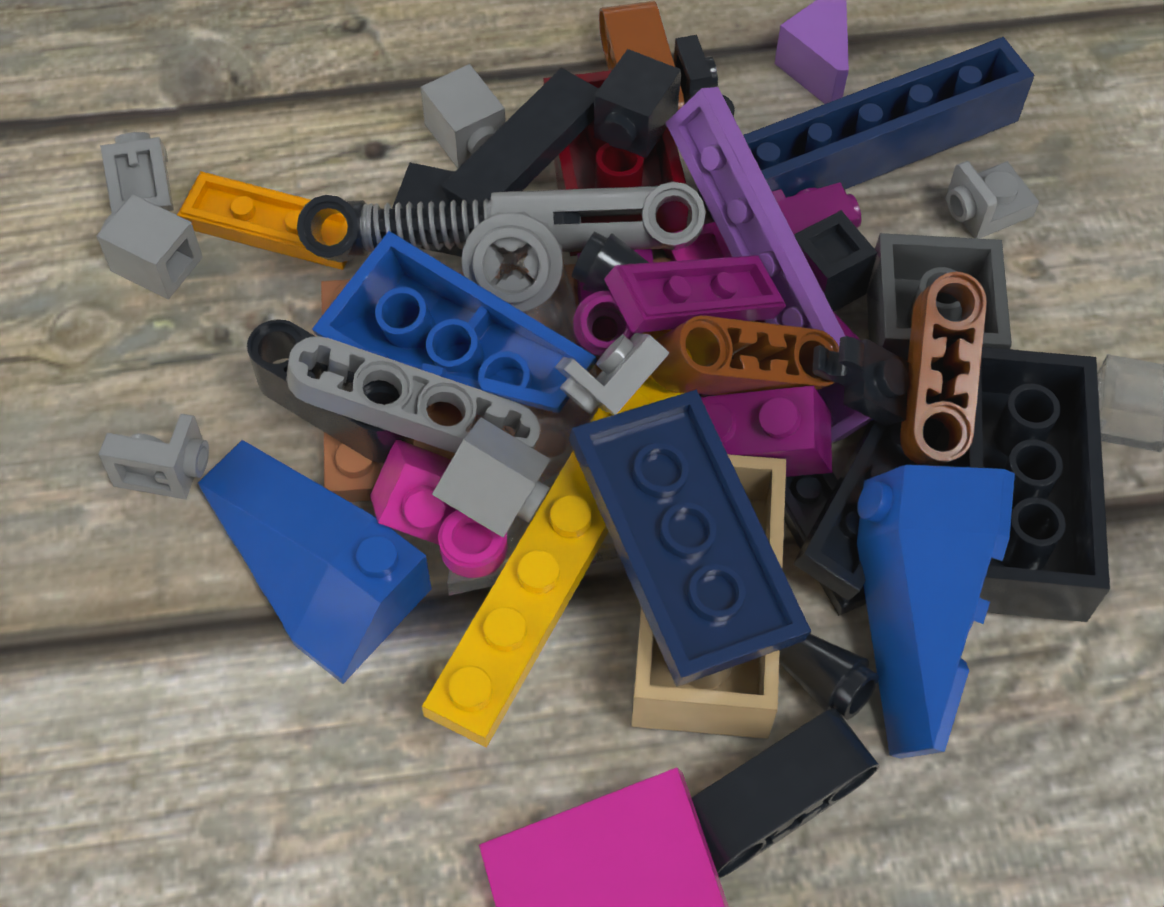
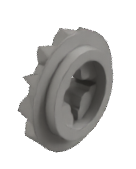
[462,211,563,312]

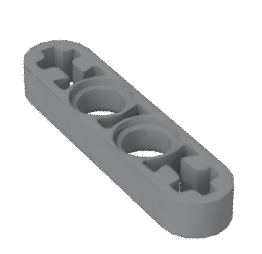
[286,336,540,453]

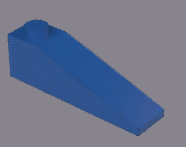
[312,231,597,413]
[198,440,432,684]
[857,465,1015,759]

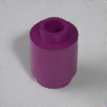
[573,291,635,361]

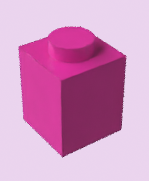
[370,440,456,545]

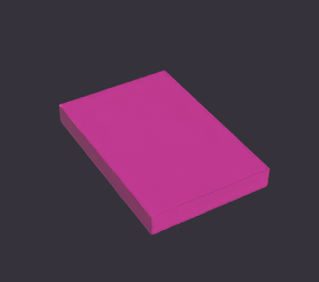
[479,767,729,907]

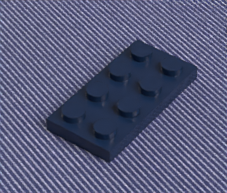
[569,389,811,687]

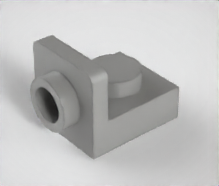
[100,132,174,213]
[945,161,1039,239]
[555,333,669,415]
[98,414,209,499]

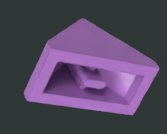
[774,0,849,104]

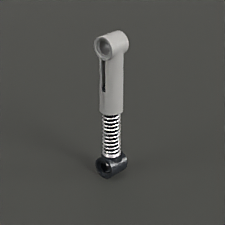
[297,182,706,262]

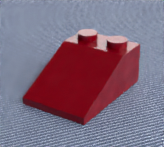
[543,70,689,256]

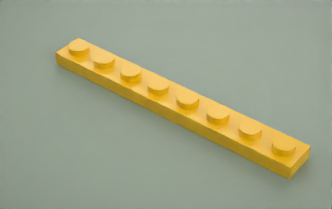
[422,329,692,748]

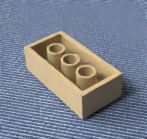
[631,454,786,739]

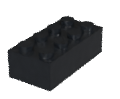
[953,347,1110,622]

